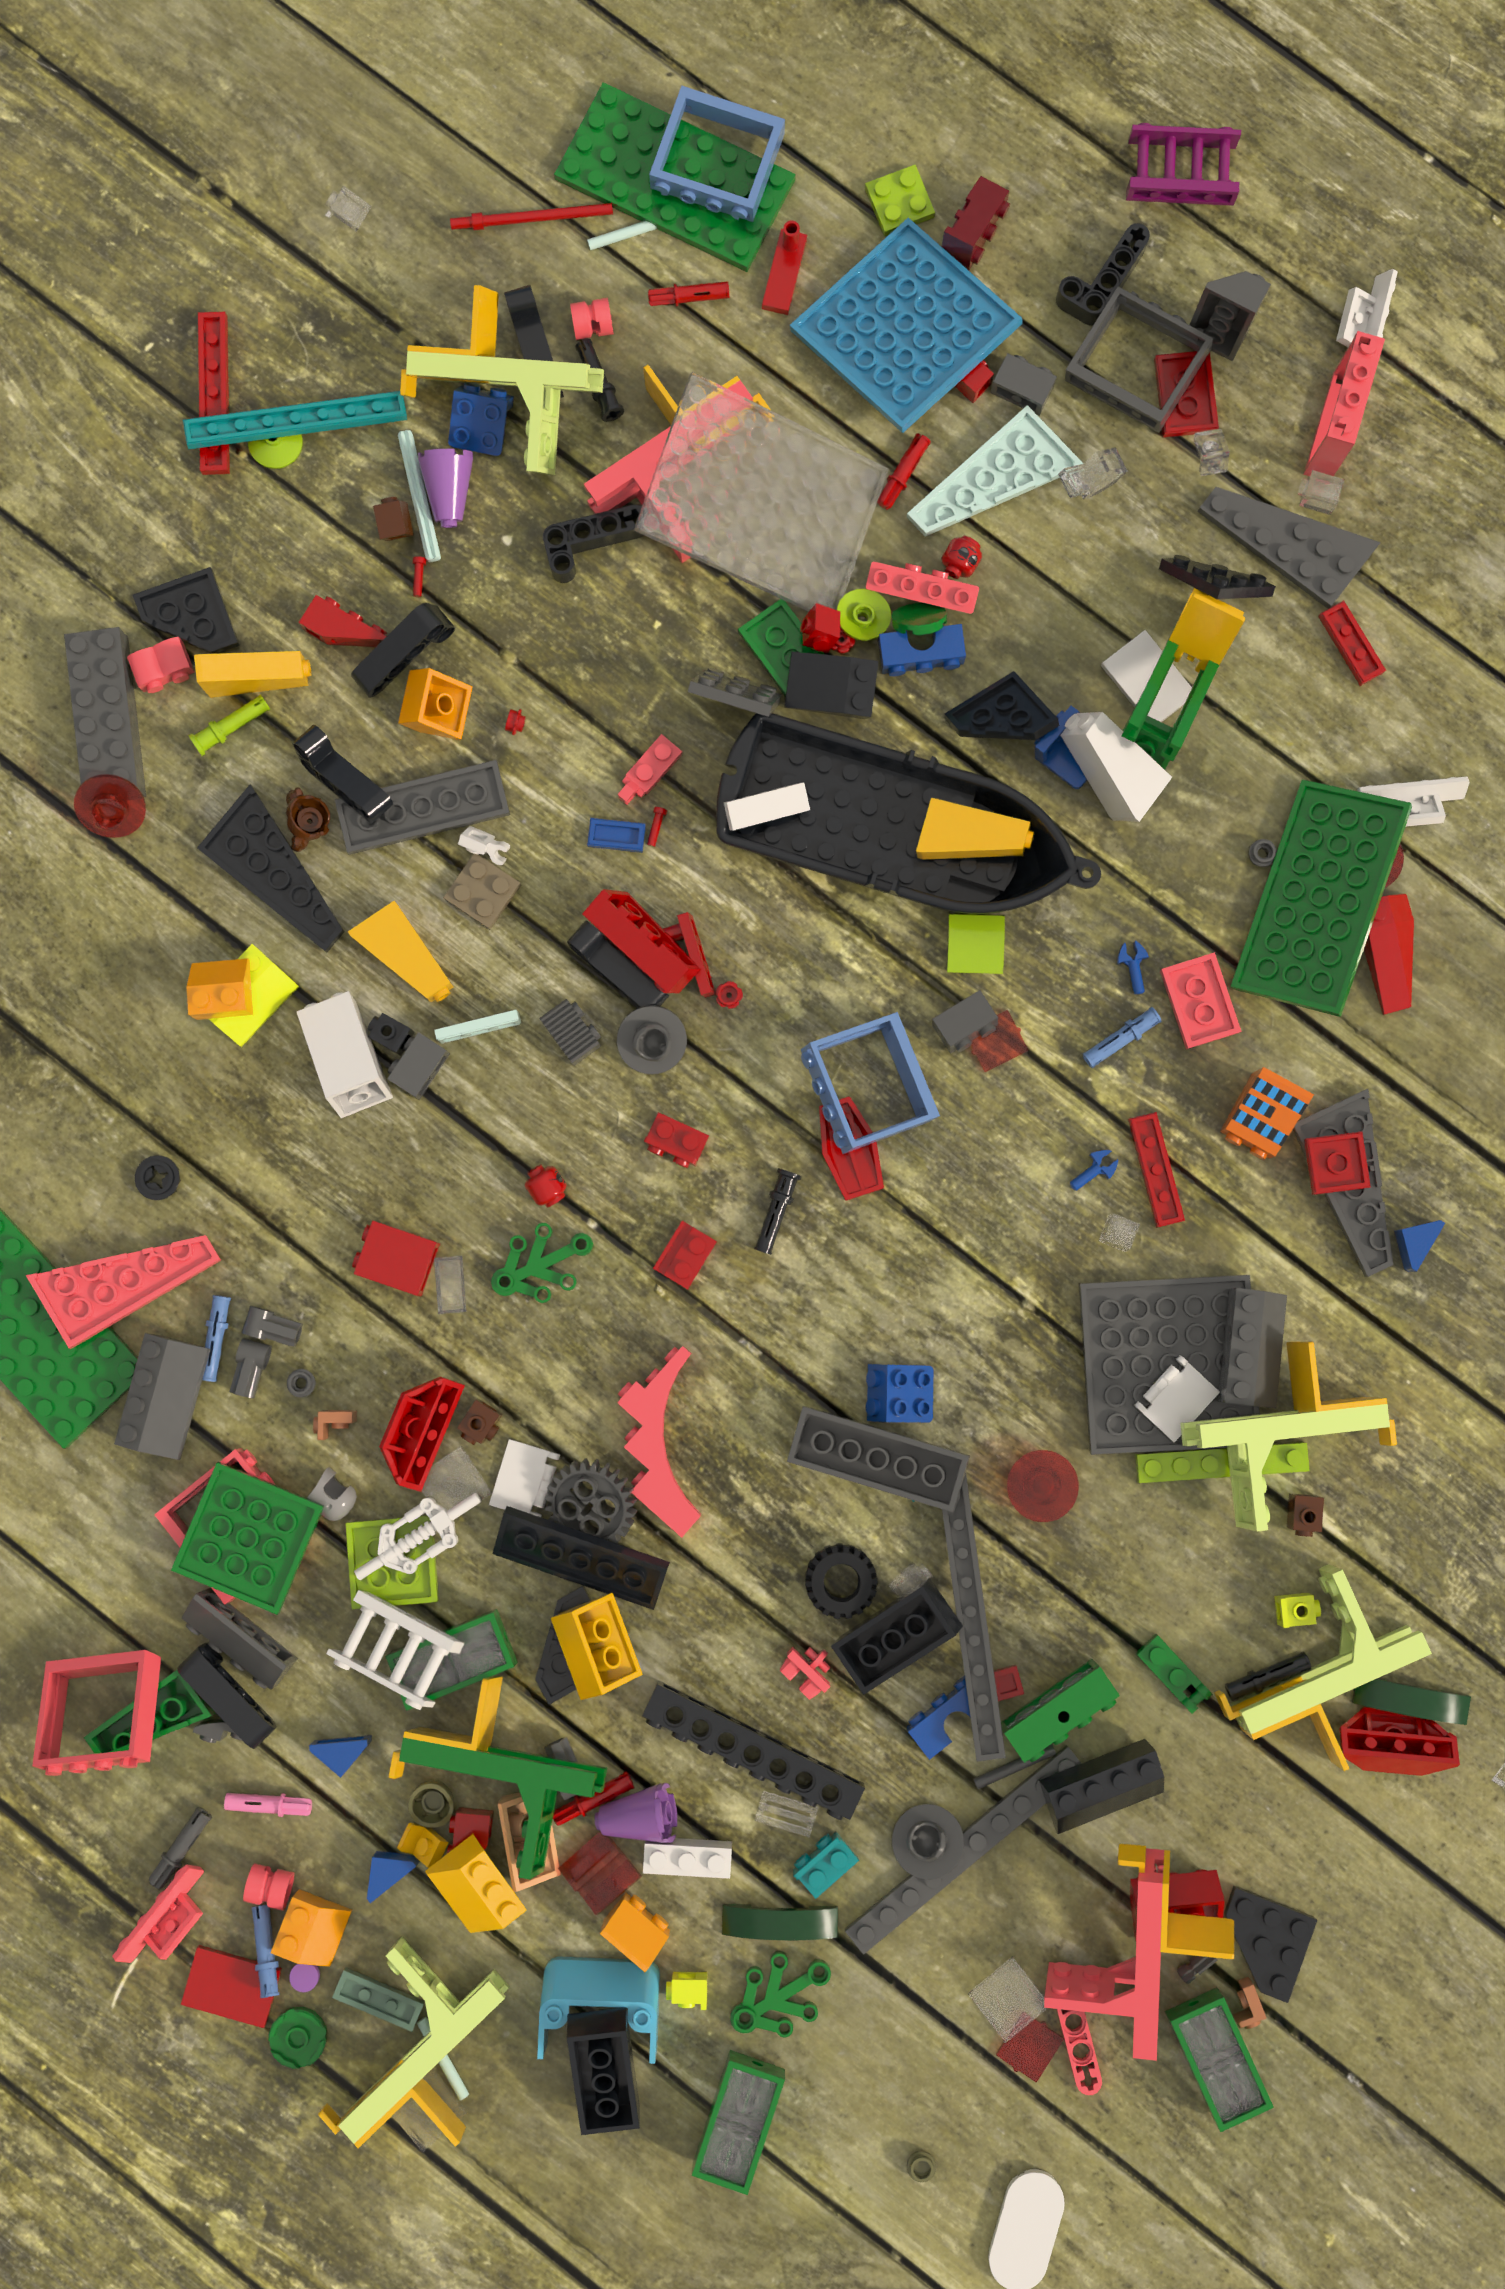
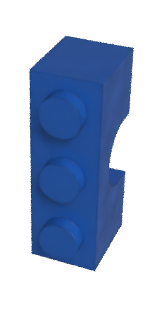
[878,624,966,676]
[906,1676,970,1760]

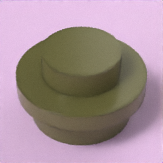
[907,2151,936,2182]

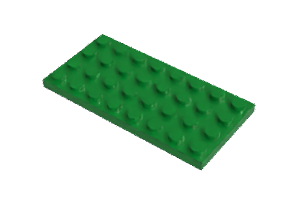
[554,82,796,272]
[1231,780,1412,1017]
[0,1208,138,1449]

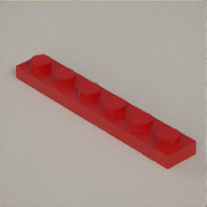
[198,311,230,475]

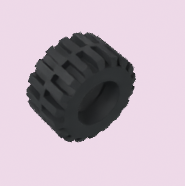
[805,1543,878,1619]

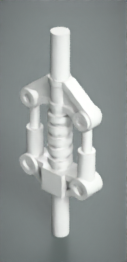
[354,1492,481,1580]

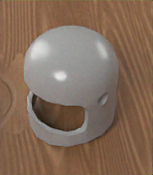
[307,1467,357,1521]

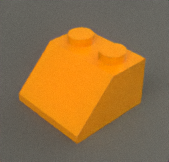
[398,668,472,740]
[186,958,253,1020]
[271,1889,352,1967]
[600,1893,670,1972]

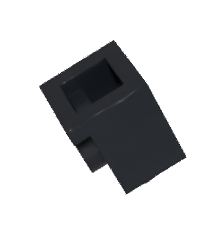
[367,1013,414,1056]

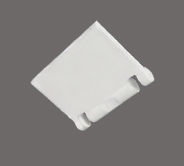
[1134,1355,1220,1442]
[489,1439,560,1517]

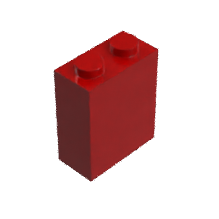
[352,1220,440,1297]

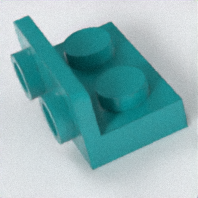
[793,1832,859,1899]

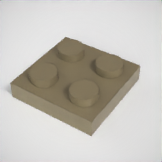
[443,854,521,930]

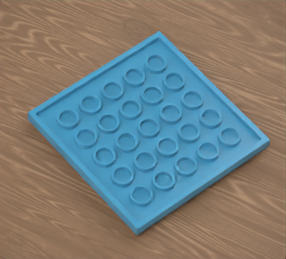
[790,218,1022,433]

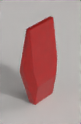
[819,1096,884,1201]

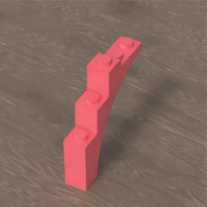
[617,1346,701,1538]

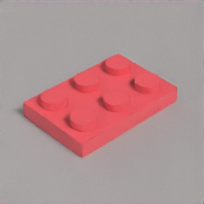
[1160,952,1242,1050]

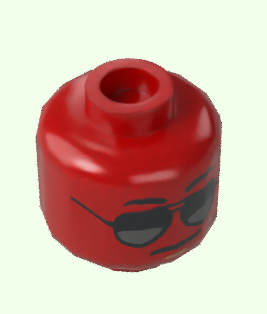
[941,536,982,579]
[525,1164,567,1208]

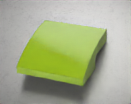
[947,913,1005,974]

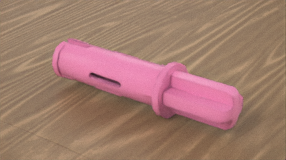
[224,1793,312,1817]

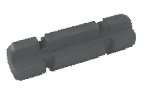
[1177,1956,1218,1984]

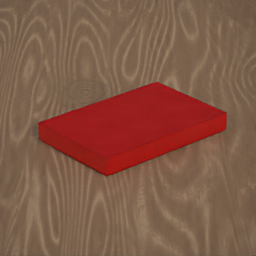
[1154,351,1219,437]
[181,1945,282,2028]

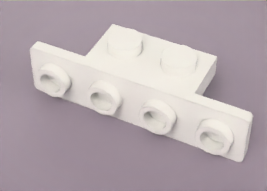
[1336,269,1398,347]
[1357,777,1470,827]

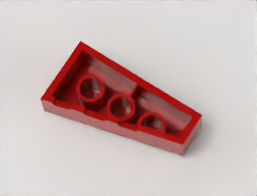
[582,889,700,993]

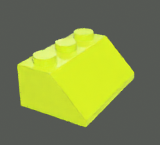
[209,944,299,1047]

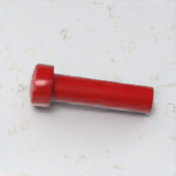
[413,556,426,597]
[647,807,667,847]

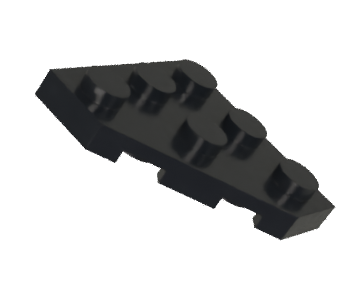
[1159,555,1276,599]
[133,567,240,654]
[944,671,1060,740]
[535,1586,591,1705]
[1224,1886,1317,2003]

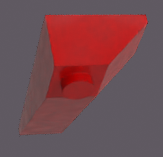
[1364,894,1414,1015]

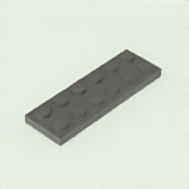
[335,760,510,855]

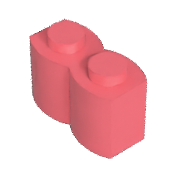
[127,637,195,693]

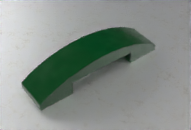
[1352,1678,1471,1725]
[722,1904,838,1941]

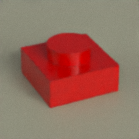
[994,1665,1024,1701]

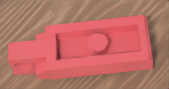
[618,734,683,805]

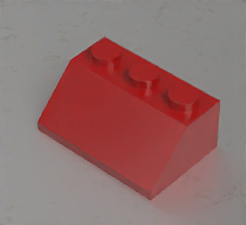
[1130,1869,1225,1942]

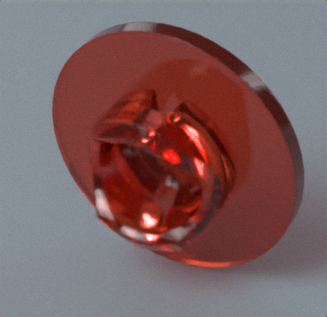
[74,774,146,838]
[1007,1450,1079,1522]

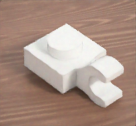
[458,826,510,865]

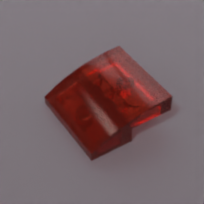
[558,1831,642,1915]

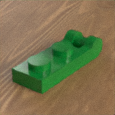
[1136,1634,1213,1714]

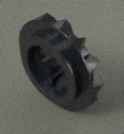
[135,1155,181,1200]

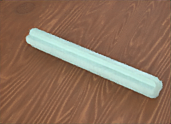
[398,430,441,562]

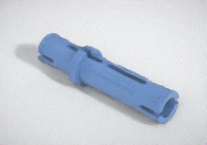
[1082,1007,1162,1069]
[202,1295,231,1382]
[251,1905,279,1998]

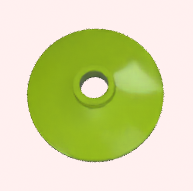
[248,434,303,469]
[837,589,891,641]

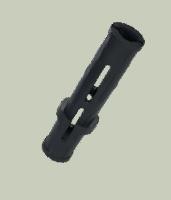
[1225,1651,1311,1702]

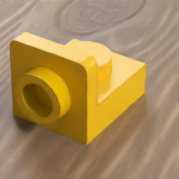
[397,1822,449,1868]

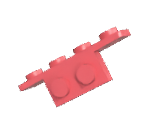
[866,562,979,614]
[112,1865,204,1963]

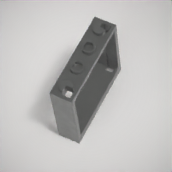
[1065,287,1213,433]

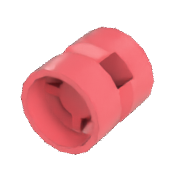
[570,298,614,340]
[243,1863,294,1911]

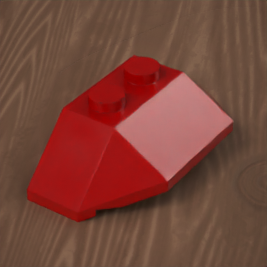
[379,1376,465,1492]
[1339,1707,1460,1776]

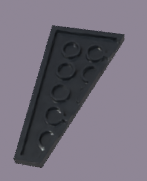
[197,784,345,953]

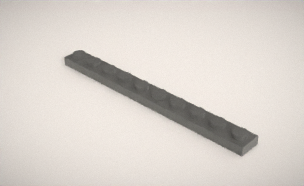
[942,1473,1006,1762]
[845,1745,1082,1955]

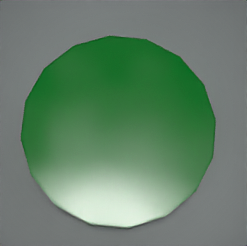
[891,603,947,635]
[268,2007,327,2069]

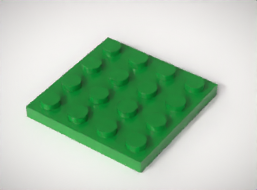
[171,1462,324,1615]

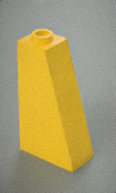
[194,651,312,698]
[916,798,1034,859]
[348,901,454,1002]

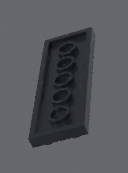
[492,1506,670,1610]

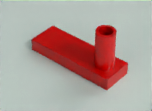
[762,220,807,315]
[663,912,716,998]

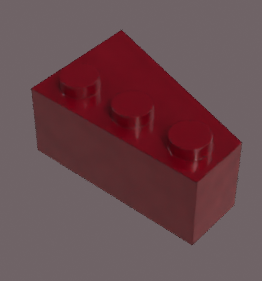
[942,176,1010,271]

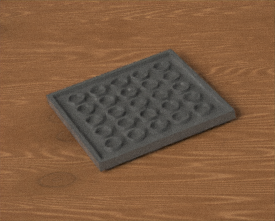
[1079,1275,1260,1455]

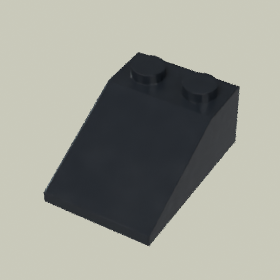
[784,652,879,719]

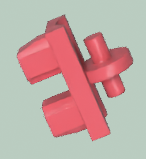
[780,1647,830,1700]

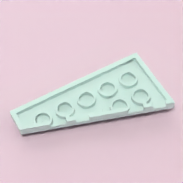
[907,405,1084,537]

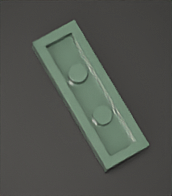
[332,1967,425,2032]

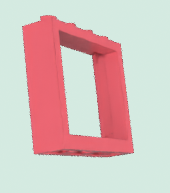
[1303,331,1385,482]
[154,1448,275,1605]
[32,1650,161,1776]

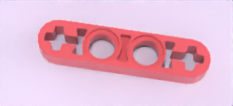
[1056,2009,1102,2095]

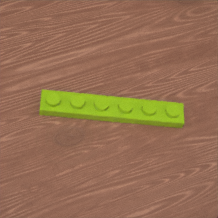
[1135,1442,1310,1483]

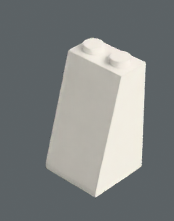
[1061,712,1172,822]
[297,991,393,1118]

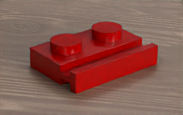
[653,1221,717,1290]

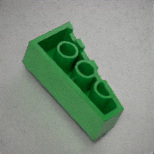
[83,1670,216,1754]

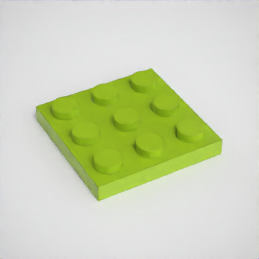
[346,1515,439,1609]

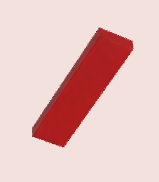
[1128,1112,1185,1228]

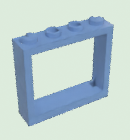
[649,86,785,222]
[801,1012,940,1154]

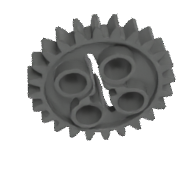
[545,1458,637,1544]

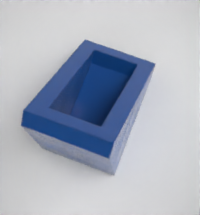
[1394,1220,1445,1272]
[309,1735,372,1778]
[367,1851,420,1903]

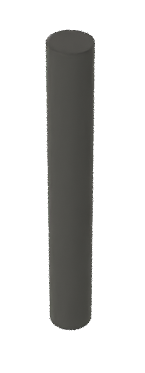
[974,1744,1056,1789]

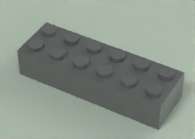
[64,627,146,804]
[787,1406,970,1512]

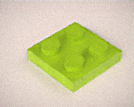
[865,164,935,237]

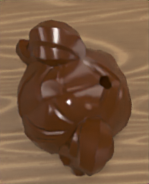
[286,787,330,852]

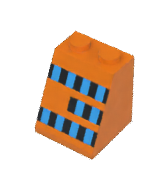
[1220,1067,1314,1160]

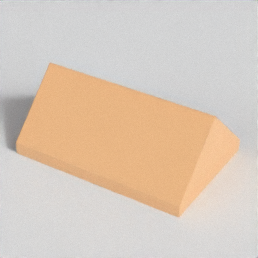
[498,1793,561,1892]

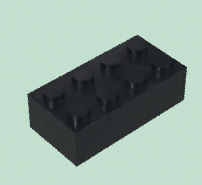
[831,1578,963,1695]
[567,2007,640,2135]

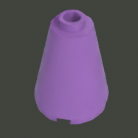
[418,449,473,528]
[595,1783,678,1843]

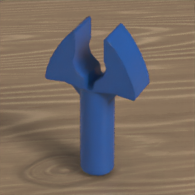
[1117,941,1149,995]
[1070,1150,1118,1191]

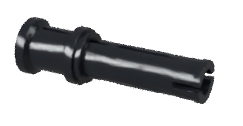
[575,339,624,422]
[754,1168,802,1255]

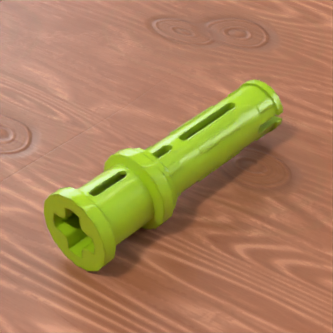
[188,694,271,757]

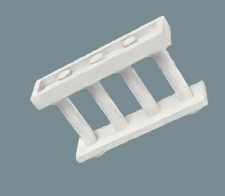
[326,1590,464,1710]

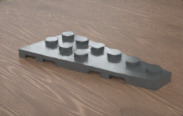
[1197,487,1381,609]
[1293,1089,1393,1277]

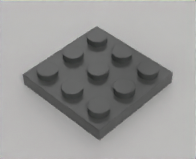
[688,668,782,717]

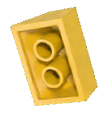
[551,1593,643,1700]
[425,1834,526,1933]

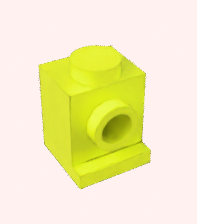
[1274,1593,1321,1628]
[666,1972,707,2010]

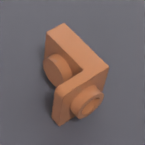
[313,1410,357,1440]
[1233,1977,1266,2029]

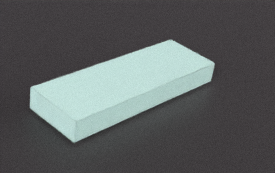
[434,1010,521,1044]

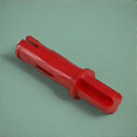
[648,281,730,307]
[877,433,931,510]
[553,1771,635,1826]

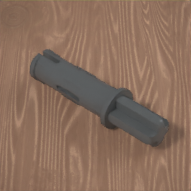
[149,1807,212,1889]

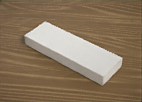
[723,782,810,830]

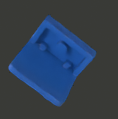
[448,383,514,456]
[1034,705,1087,789]
[866,1364,934,1423]

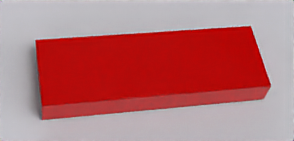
[1318,600,1386,686]

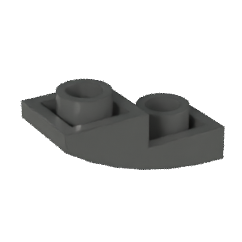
[193,1718,242,1743]

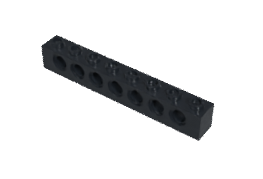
[642,1681,865,1820]

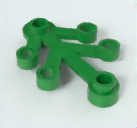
[491,1223,593,1303]
[730,1951,831,2038]

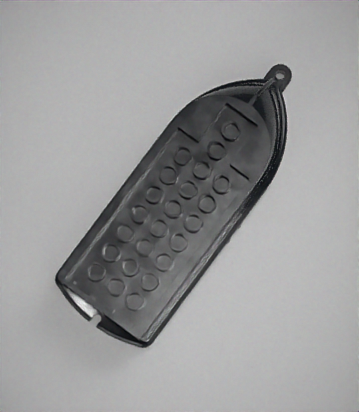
[716,713,1101,914]

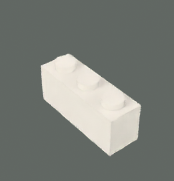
[643,1838,732,1879]

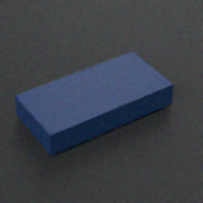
[587,818,646,853]

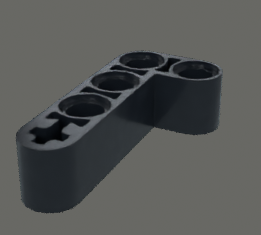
[1056,223,1150,326]
[504,285,564,398]
[543,505,649,583]
[351,603,455,698]
[292,724,393,823]
[567,920,669,1007]
[177,1643,277,1749]

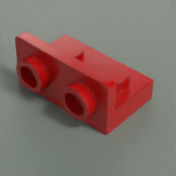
[644,1112,709,1168]

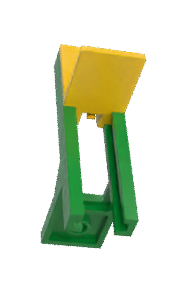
[1122,588,1245,770]
[389,1676,607,1880]

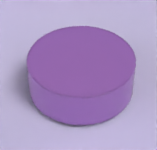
[289,1964,320,1992]

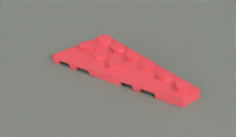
[26,1235,221,1349]

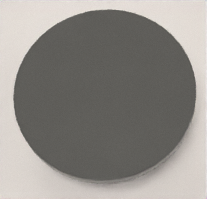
[617,1005,687,1074]
[892,1804,964,1880]

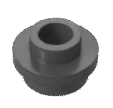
[1248,839,1277,867]
[287,1369,316,1397]

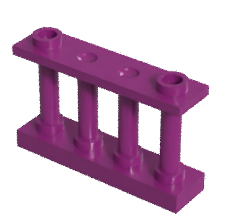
[1126,123,1241,206]

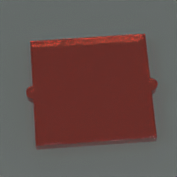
[971,1010,1029,1072]
[996,2011,1064,2083]

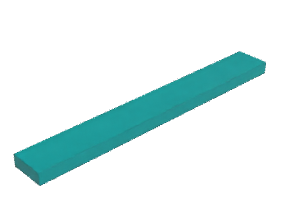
[183,391,407,449]

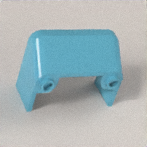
[537,1957,660,2064]

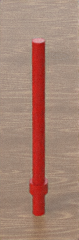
[450,203,613,231]

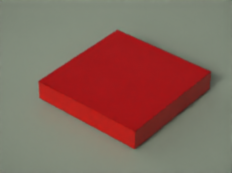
[1304,1131,1371,1195]

